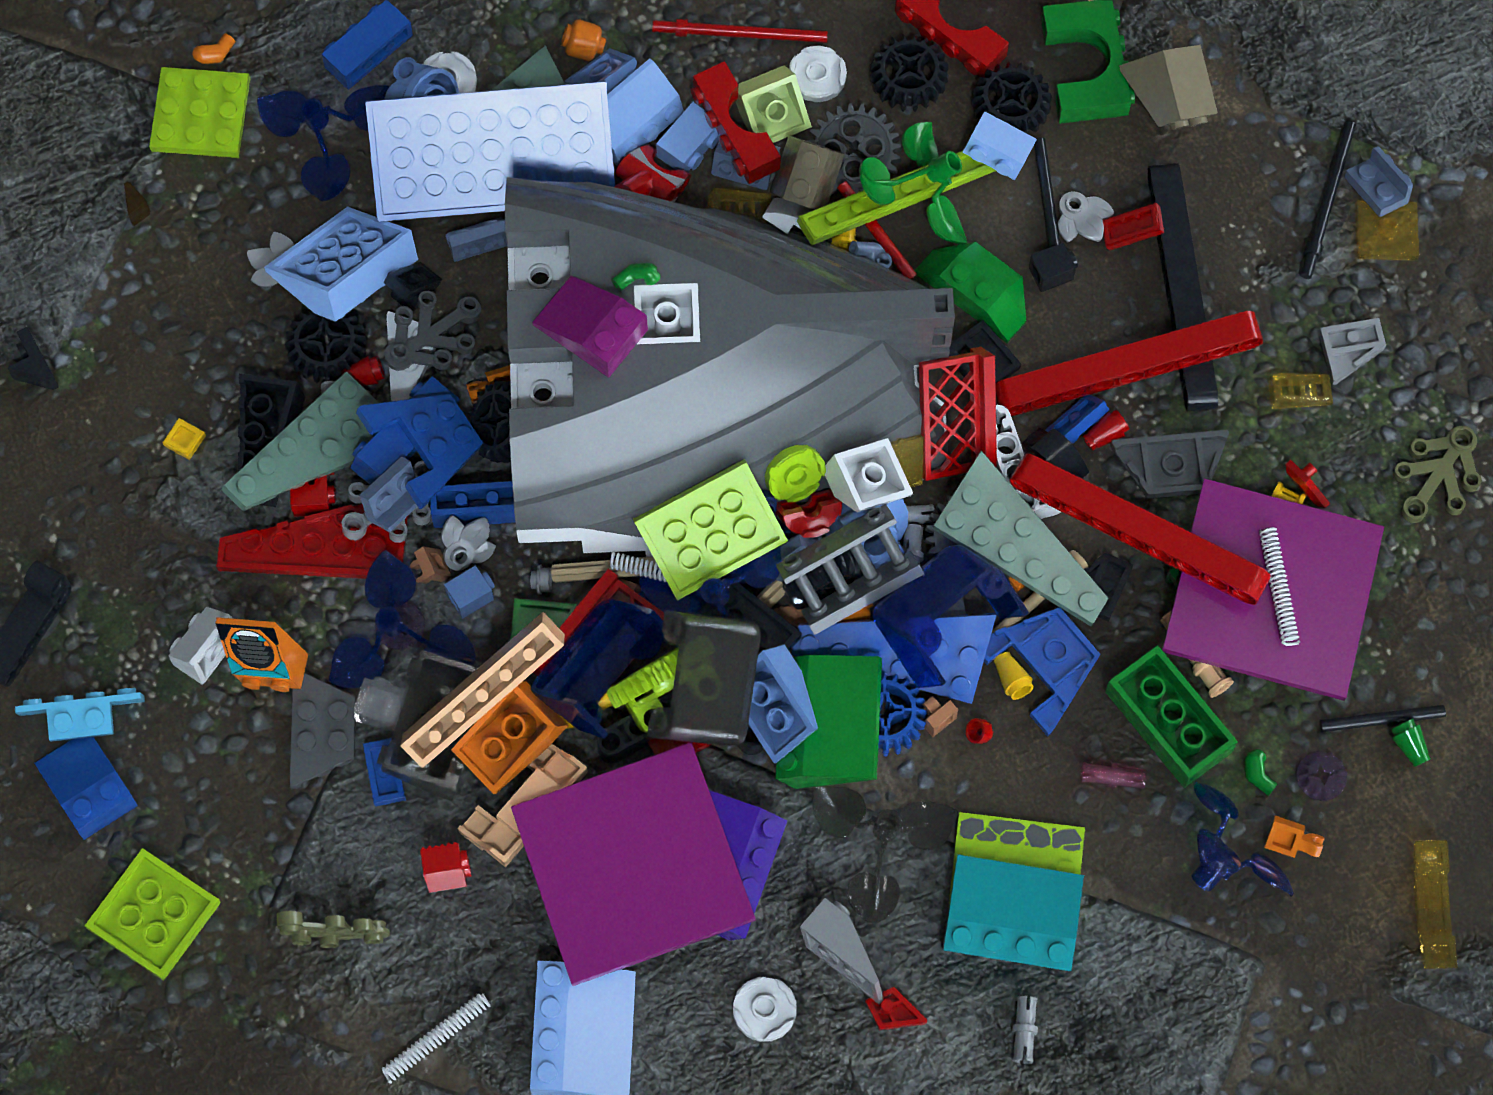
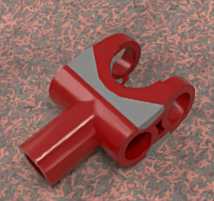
[615,144,691,202]

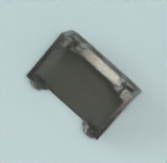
[647,610,760,746]
[377,650,478,801]

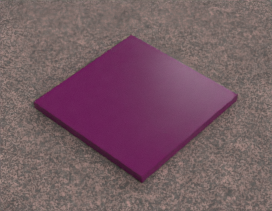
[1162,479,1385,701]
[511,742,756,986]

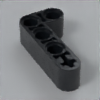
[0,560,72,687]

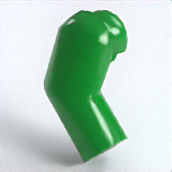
[611,263,661,292]
[1244,749,1278,796]

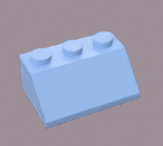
[607,58,684,166]

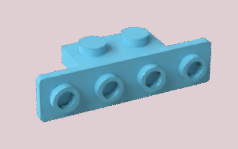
[15,688,145,742]

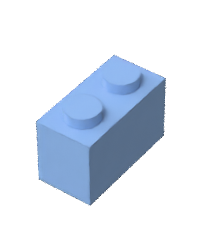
[656,102,720,172]
[963,111,1037,180]

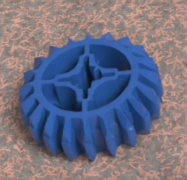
[878,672,927,757]

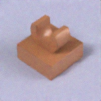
[410,546,451,584]
[923,696,958,737]

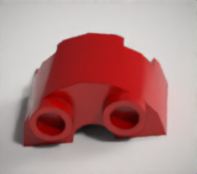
[775,489,842,538]

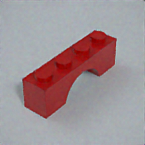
[895,0,1009,78]
[691,61,781,184]

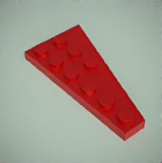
[216,504,409,581]

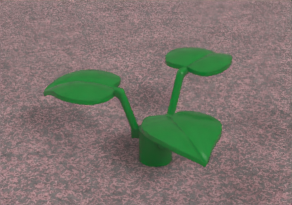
[859,122,968,244]

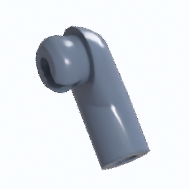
[849,241,892,268]

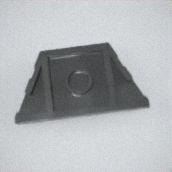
[1111,430,1229,499]
[290,673,356,789]

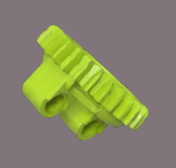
[607,635,721,733]

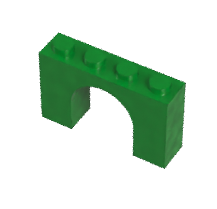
[1040,0,1135,124]

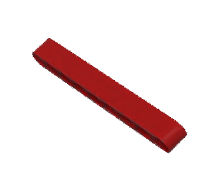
[995,311,1264,416]
[1009,453,1271,605]

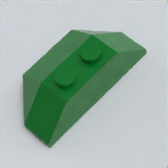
[914,241,1026,344]

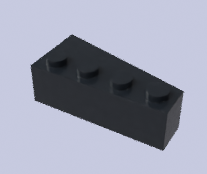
[238,373,306,507]

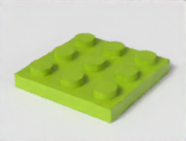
[149,67,250,158]
[85,848,221,981]

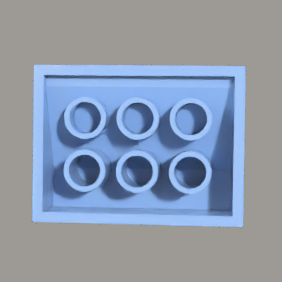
[264,206,418,322]
[530,961,636,1095]

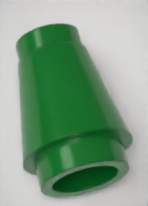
[1391,719,1431,767]

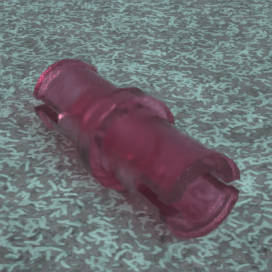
[1080,762,1146,789]

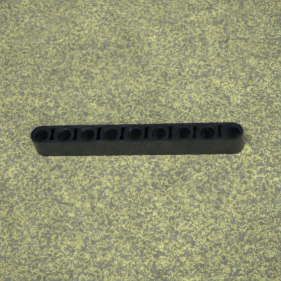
[1147,163,1219,412]

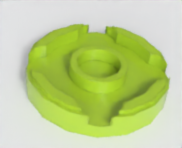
[764,445,826,502]

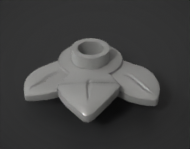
[1057,191,1114,242]
[247,232,294,287]
[441,515,496,571]

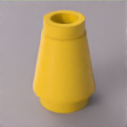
[994,652,1034,700]

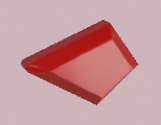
[1286,459,1330,508]
[865,987,927,1030]

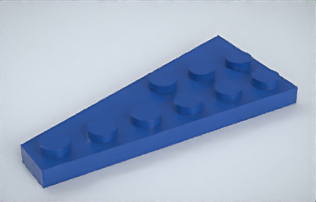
[791,613,997,704]

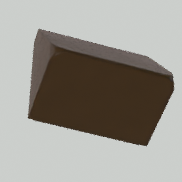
[124,181,151,226]

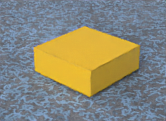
[162,418,206,460]

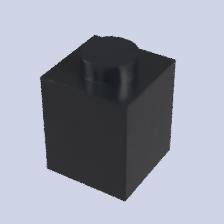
[1029,243,1078,292]

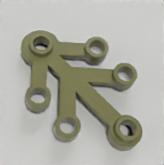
[1393,426,1482,523]
[276,911,390,948]

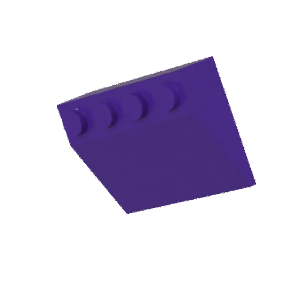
[709,790,787,941]

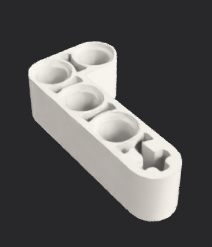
[996,405,1061,519]

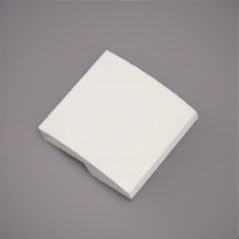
[762,198,816,234]

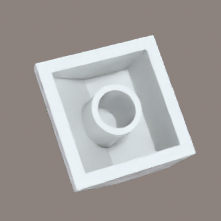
[825,438,913,513]
[168,607,233,685]

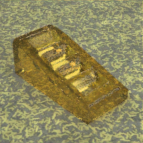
[708,188,771,222]
[1268,373,1333,409]

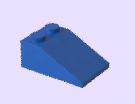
[34,737,138,840]

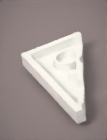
[387,311,442,402]

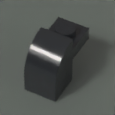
[1021,428,1090,479]

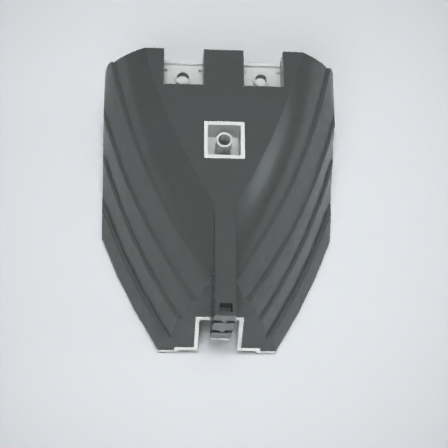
[505,177,955,557]

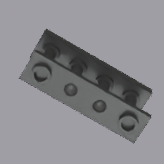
[776,504,924,635]

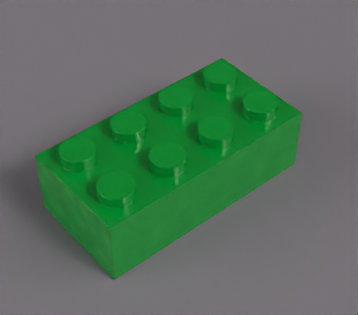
[1105,645,1238,788]

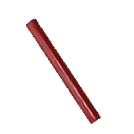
[837,181,918,280]

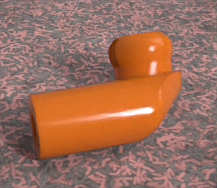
[192,33,236,64]

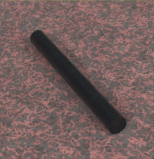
[1034,137,1060,248]
[1320,705,1446,732]

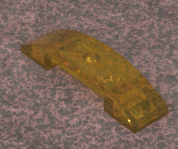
[1414,840,1458,969]

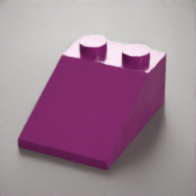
[532,275,648,378]

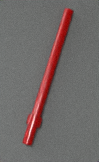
[652,19,828,43]

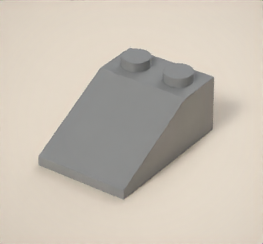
[800,898,883,1005]

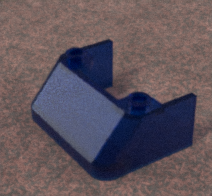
[873,545,1029,688]
[531,599,683,739]

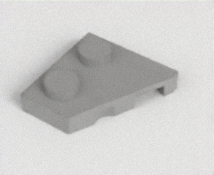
[1319,318,1386,385]

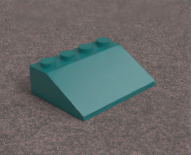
[942,854,1084,971]

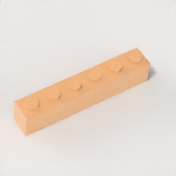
[400,612,565,768]

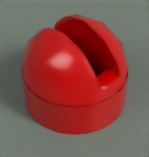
[966,718,993,744]

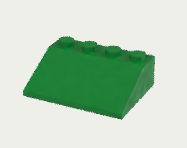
[776,655,882,789]

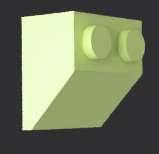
[736,65,812,143]

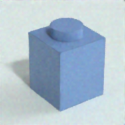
[444,565,495,619]

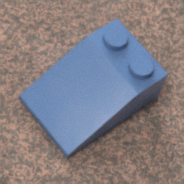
[723,644,818,764]

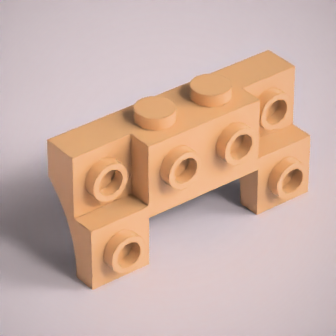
[457,744,588,867]

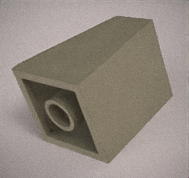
[1119,45,1218,130]
[770,135,845,209]

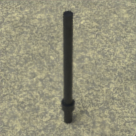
[1300,121,1356,279]

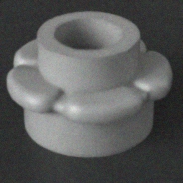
[530,564,552,595]

